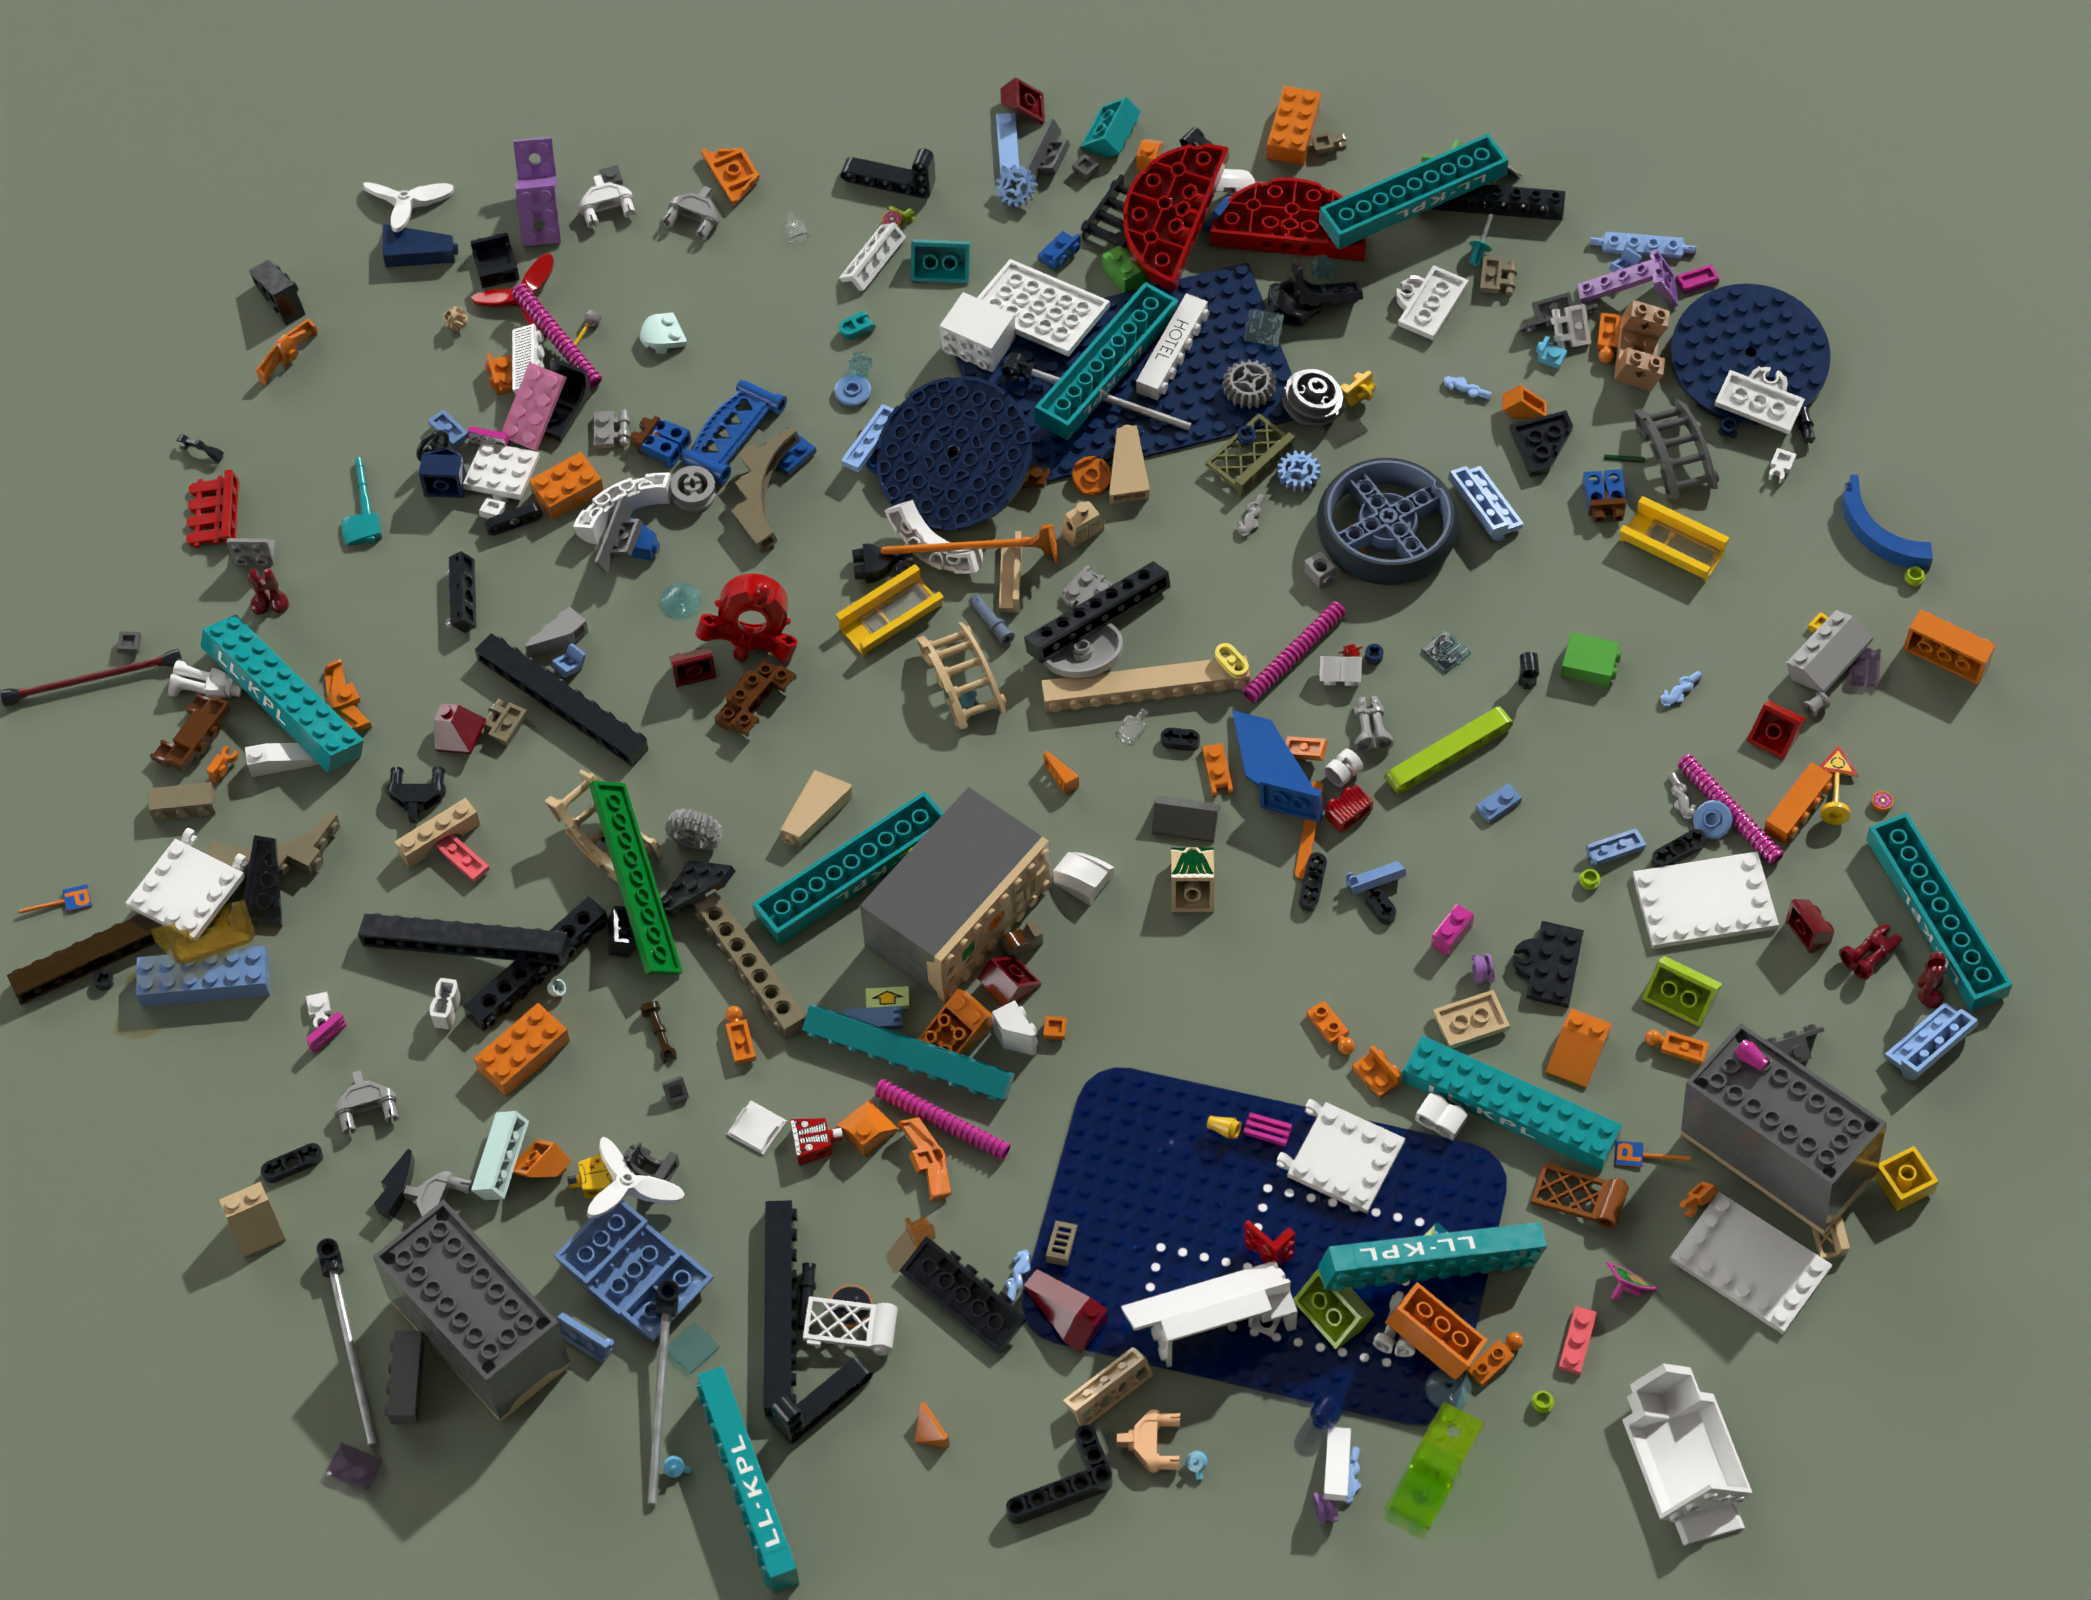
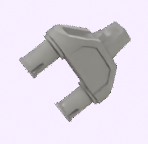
[661,186,719,240]
[334,1070,399,1135]
[403,1171,473,1217]

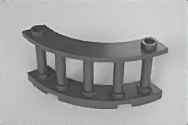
[1633,399,1719,500]

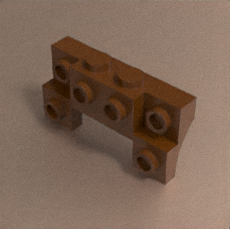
[714,659,797,737]
[150,693,231,772]

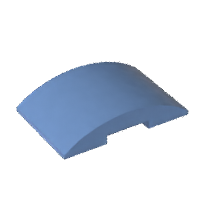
[554,1200,714,1341]

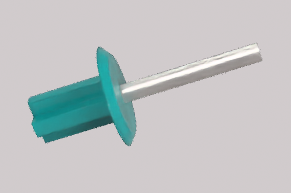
[1469,214,1493,267]

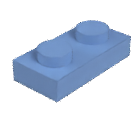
[428,409,469,448]
[1476,783,1522,824]

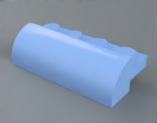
[1448,466,1524,541]
[1885,1003,1978,1080]

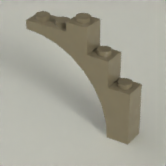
[731,426,801,553]
[203,811,340,886]

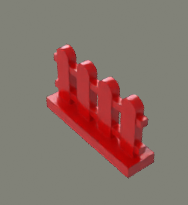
[186,469,239,548]

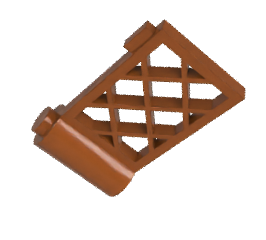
[1531,1161,1629,1229]

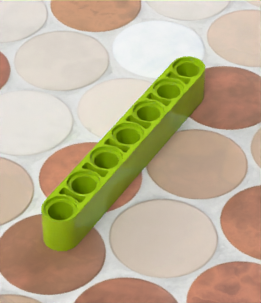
[1384,706,1513,794]

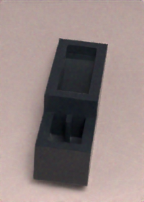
[374,1149,415,1221]

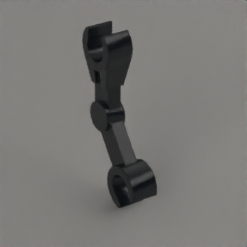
[176,434,224,463]

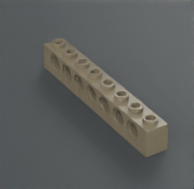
[694,892,806,1039]

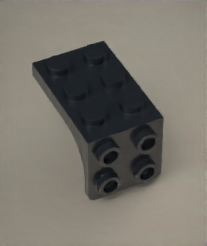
[1292,256,1363,306]
[544,358,591,441]

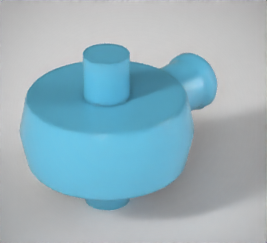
[958,690,977,709]
[1186,1451,1207,1480]
[663,1456,691,1478]

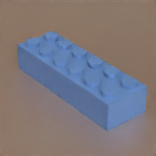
[136,946,270,1007]

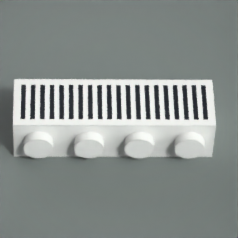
[512,324,544,394]

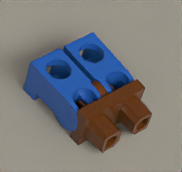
[629,416,692,469]
[1582,469,1627,523]

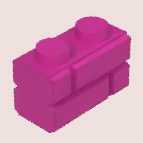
[1431,904,1474,956]

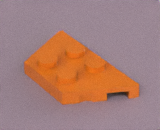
[701,148,760,206]

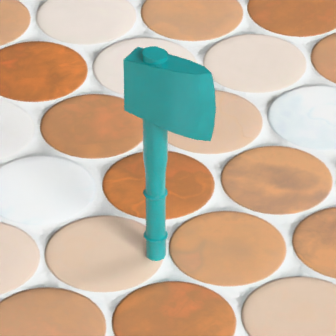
[342,457,382,545]

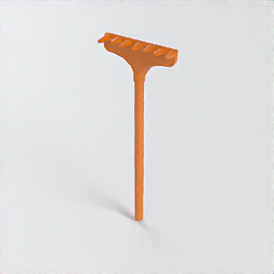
[881,524,1058,564]

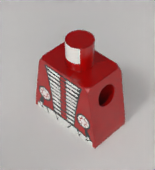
[791,1118,843,1166]

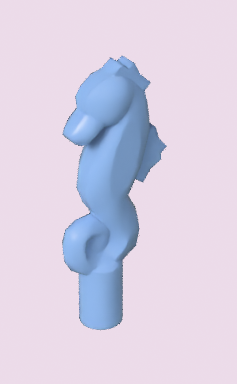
[1443,376,1492,400]
[1660,671,1702,707]
[1006,1250,1031,1303]
[1344,1447,1361,1504]

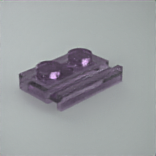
[1848,648,1881,688]
[326,1442,383,1491]

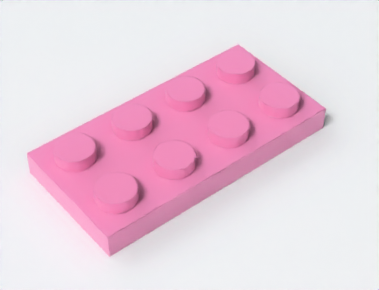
[501,362,567,451]

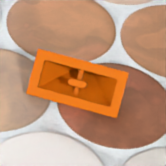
[914,1402,950,1448]

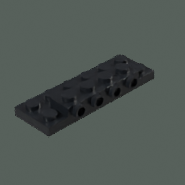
[899,1236,1027,1354]

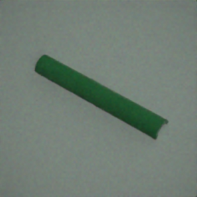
[1604,454,1645,463]

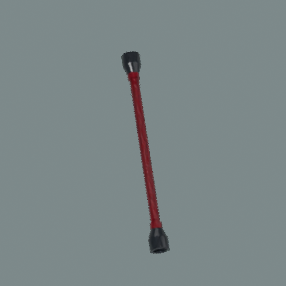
[0,649,182,706]

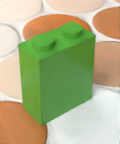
[1561,632,1622,687]

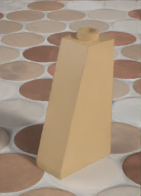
[1109,425,1150,504]
[781,770,853,847]

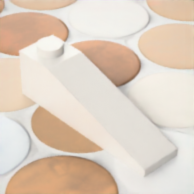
[245,743,319,777]

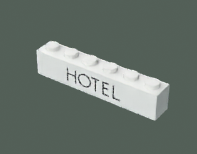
[1136,294,1209,401]

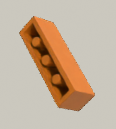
[1763,762,1833,844]

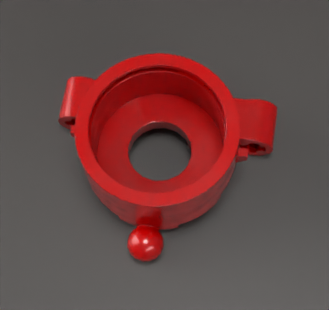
[695,573,798,662]

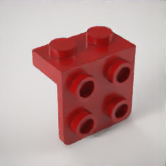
[1244,1220,1295,1267]

